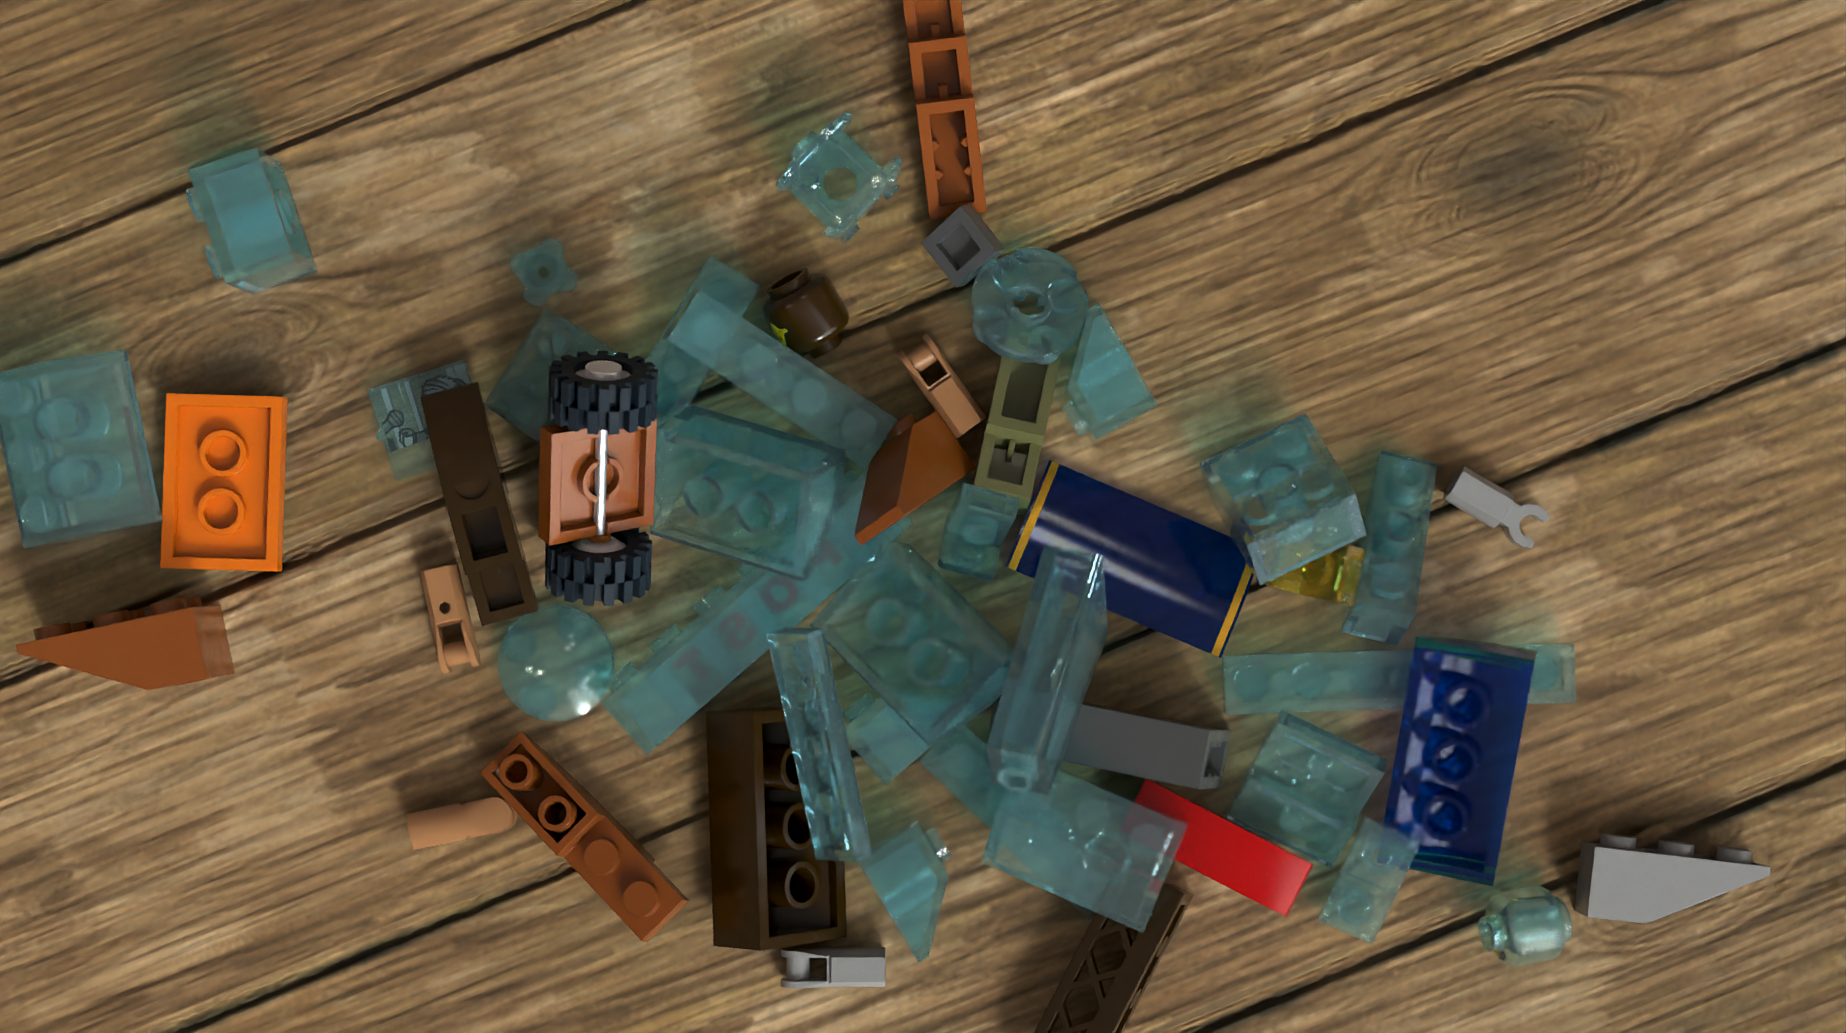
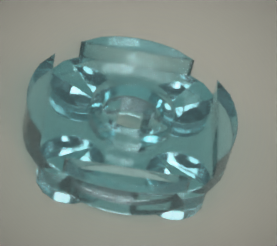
[970,247,1088,365]

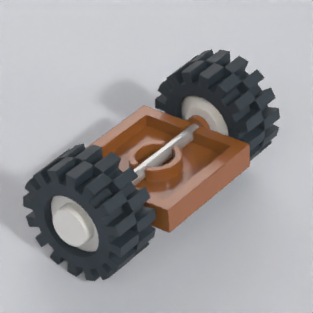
[538,351,658,606]

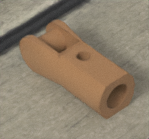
[897,333,988,439]
[419,564,481,674]
[407,797,518,850]

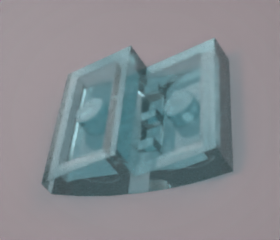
[1226,710,1387,868]

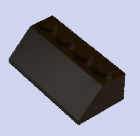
[706,705,847,951]

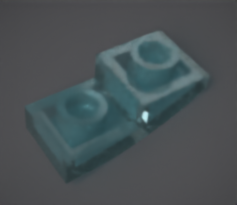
[1318,816,1420,944]

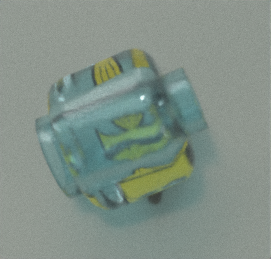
[1478,886,1572,968]

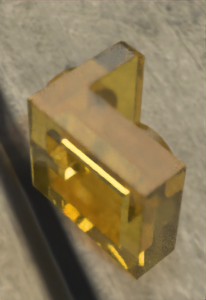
[1264,529,1366,607]

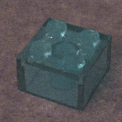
[186,147,318,294]
[1200,413,1367,586]

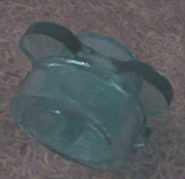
[510,238,578,306]

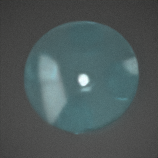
[498,605,614,721]

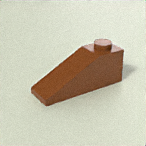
[854,411,976,545]

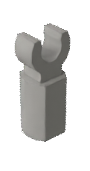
[1443,465,1550,548]

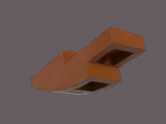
[480,731,689,942]

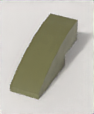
[969,320,1066,516]

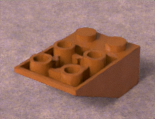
[16,597,235,690]

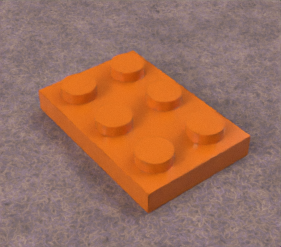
[160,393,288,572]

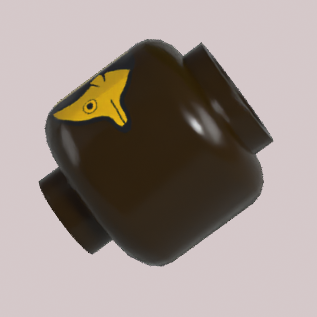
[763,268,849,359]

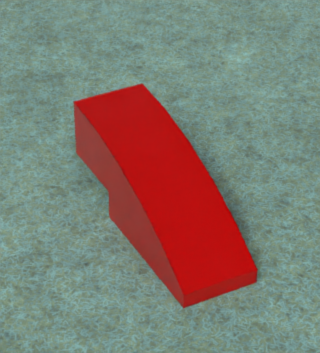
[1120,778,1314,916]

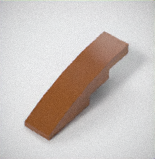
[902,0,987,219]

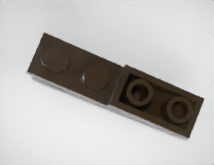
[421,381,539,626]

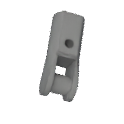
[781,947,886,988]

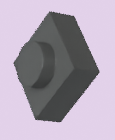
[921,204,1005,288]

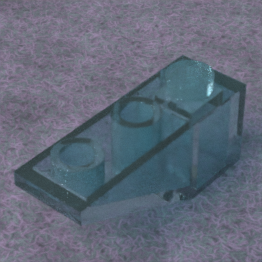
[1341,450,1437,645]

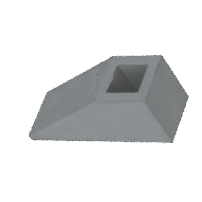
[1574,833,1771,924]

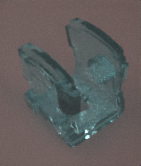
[775,111,902,243]

